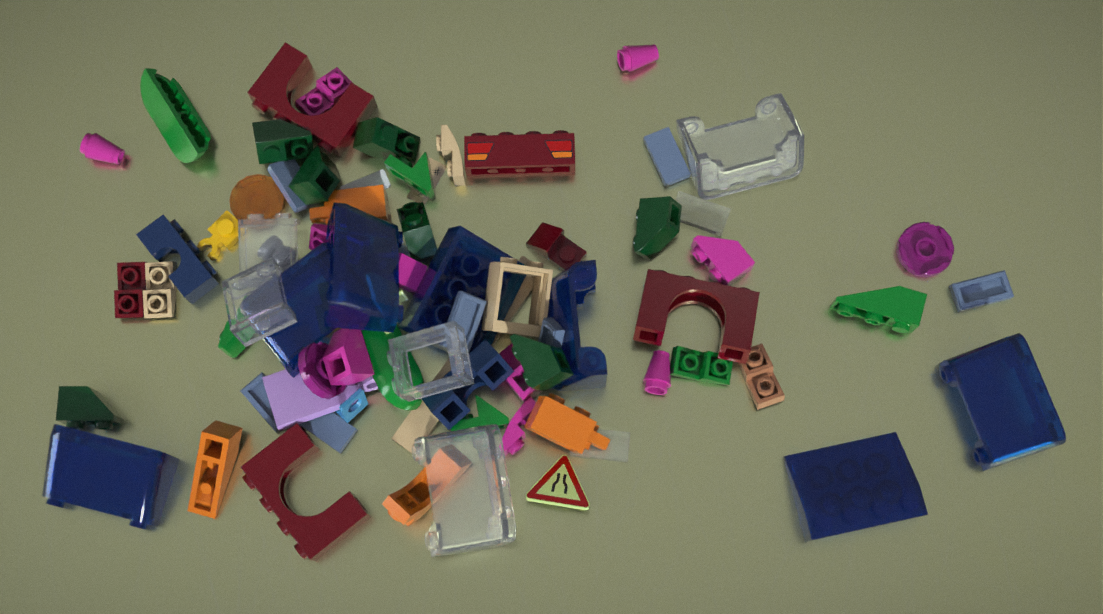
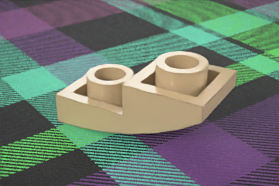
[436,125,466,186]
[143,261,176,318]

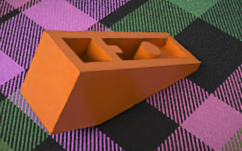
[187,420,243,519]

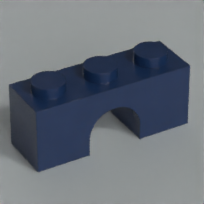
[136,214,219,304]
[420,339,514,430]

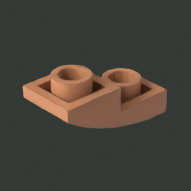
[739,343,785,410]

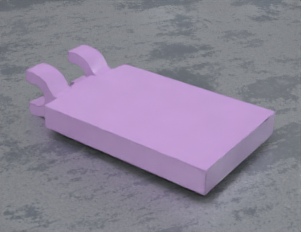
[262,365,379,431]

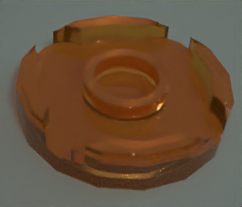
[229,174,286,229]

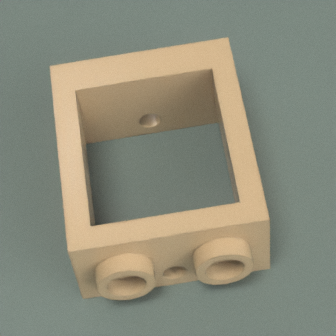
[481,257,553,337]

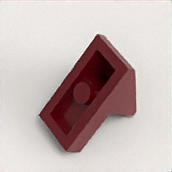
[526,222,587,276]

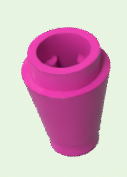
[617,44,659,72]
[80,133,125,165]
[643,350,671,395]

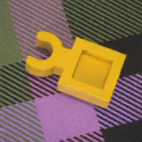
[197,210,249,261]

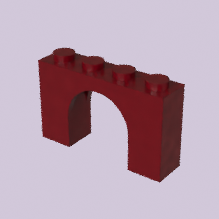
[247,42,378,157]
[633,269,760,364]
[241,423,371,561]

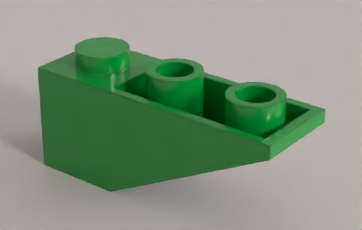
[830,286,927,333]

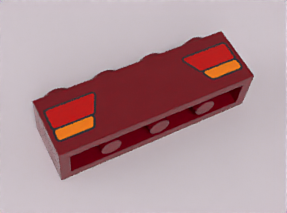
[464,130,575,177]

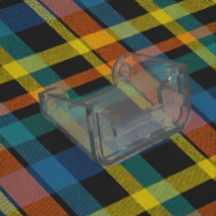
[676,93,805,200]
[412,424,516,557]

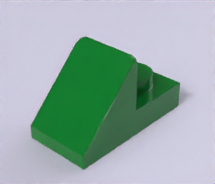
[384,152,435,200]
[451,395,510,438]

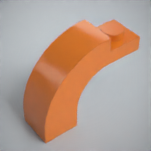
[382,444,471,526]

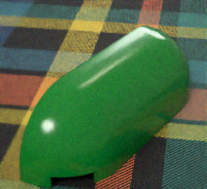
[140,68,211,163]
[354,310,424,410]

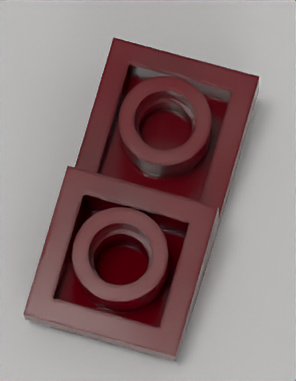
[114,262,148,318]

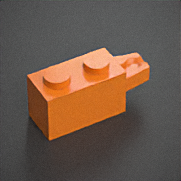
[309,185,390,232]
[524,393,611,454]

